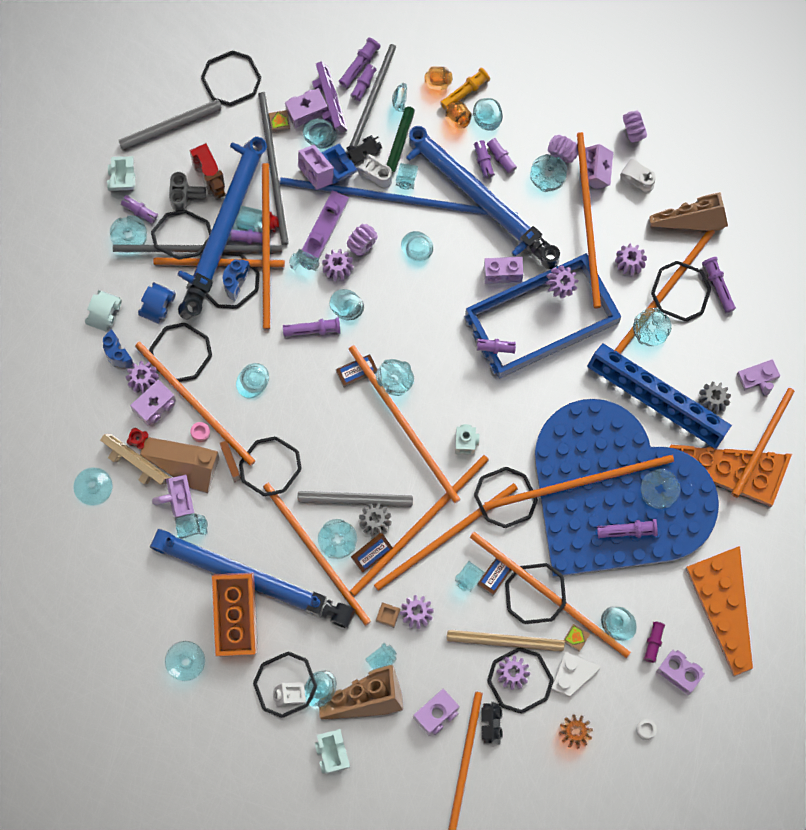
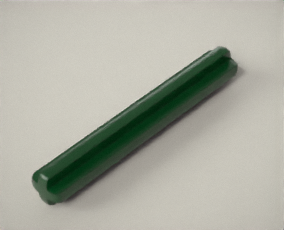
[386,106,415,173]

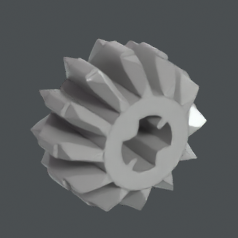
[698,381,731,414]
[359,503,392,537]

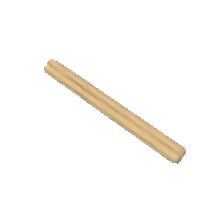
[447,630,565,651]

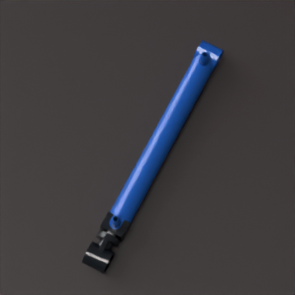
[406,126,560,269]
[177,137,267,320]
[150,529,356,629]

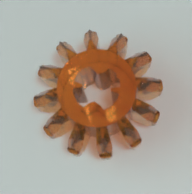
[559,714,593,749]

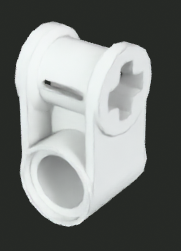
[357,154,392,188]
[620,159,656,192]

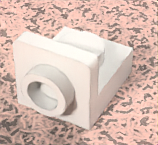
[273,682,306,707]

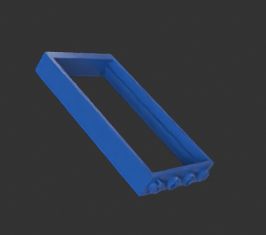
[464,253,622,379]

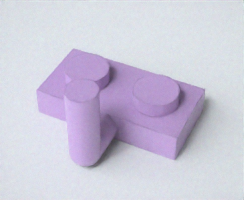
[737,359,781,395]
[152,475,194,517]

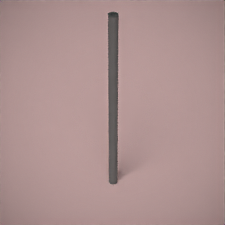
[258,92,289,245]
[113,245,282,253]

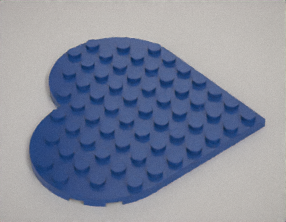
[535,399,719,577]

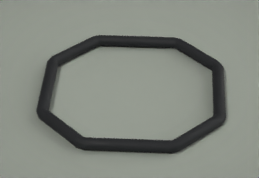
[201,50,261,106]
[151,210,212,260]
[205,252,260,309]
[651,261,711,321]
[149,322,212,382]
[239,436,302,497]
[474,467,538,528]
[505,563,566,624]
[487,647,554,713]
[253,652,317,718]

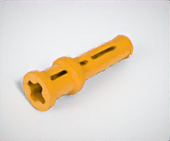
[440,67,491,111]

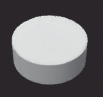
[636,719,657,740]

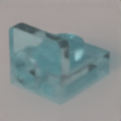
[396,163,418,189]
[289,249,319,272]
[175,513,208,539]
[455,561,485,592]
[365,643,397,669]

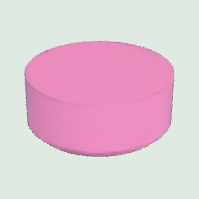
[190,422,210,442]

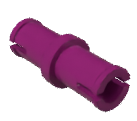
[643,621,665,663]

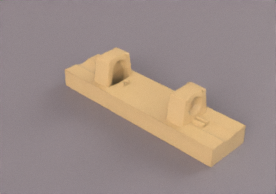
[100,434,171,485]

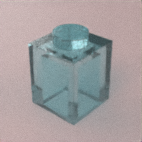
[236,205,262,232]

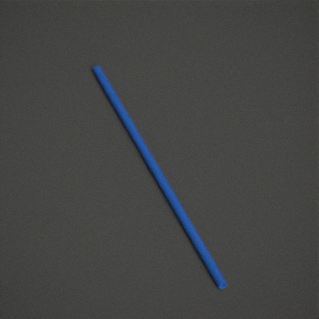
[280,177,518,215]

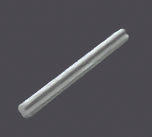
[119,99,222,149]
[297,491,413,507]

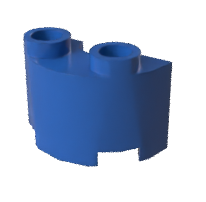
[321,143,357,184]
[222,259,250,301]
[138,282,176,324]
[102,329,133,369]

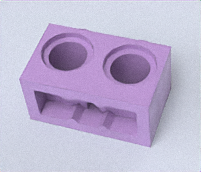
[298,145,334,189]
[484,257,523,284]
[656,649,705,696]

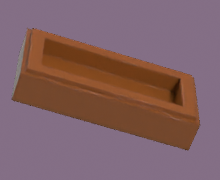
[220,441,241,483]

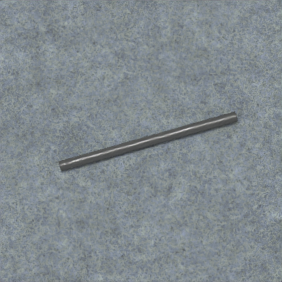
[349,44,396,150]

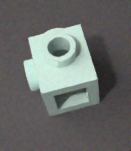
[455,424,479,455]

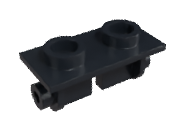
[346,135,382,164]
[481,702,503,745]

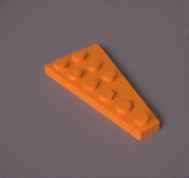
[669,445,792,507]
[685,546,753,676]

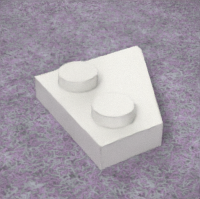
[551,652,601,697]

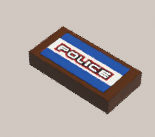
[336,354,378,387]
[350,533,393,572]
[477,558,511,596]

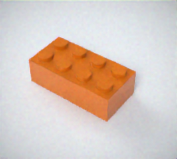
[212,572,257,656]

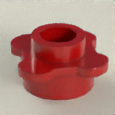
[270,212,279,233]
[126,428,149,449]

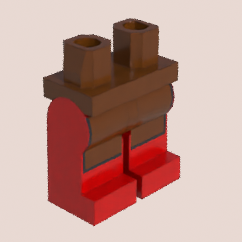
[189,143,226,200]

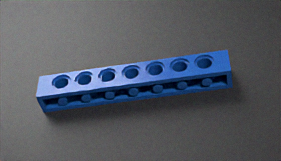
[587,343,732,449]

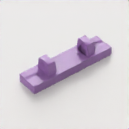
[312,61,348,133]
[300,190,349,262]

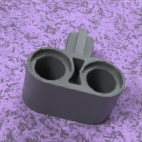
[169,172,206,211]

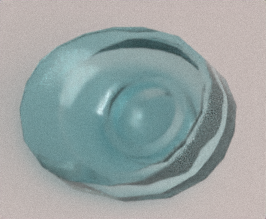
[392,82,408,112]
[473,98,503,131]
[303,119,337,149]
[401,231,434,262]
[329,289,364,321]
[236,363,269,398]
[601,606,637,641]
[305,670,337,707]

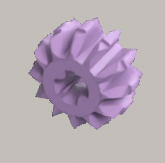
[622,110,647,143]
[547,135,578,163]
[346,224,378,256]
[615,243,647,276]
[322,249,354,281]
[545,266,579,298]
[126,361,159,394]
[400,595,434,629]
[496,656,530,690]

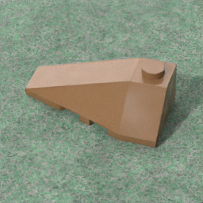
[649,192,728,231]
[140,437,219,493]
[319,664,403,720]

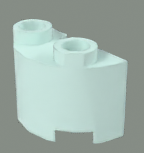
[107,156,135,191]
[85,290,122,332]
[315,729,350,774]

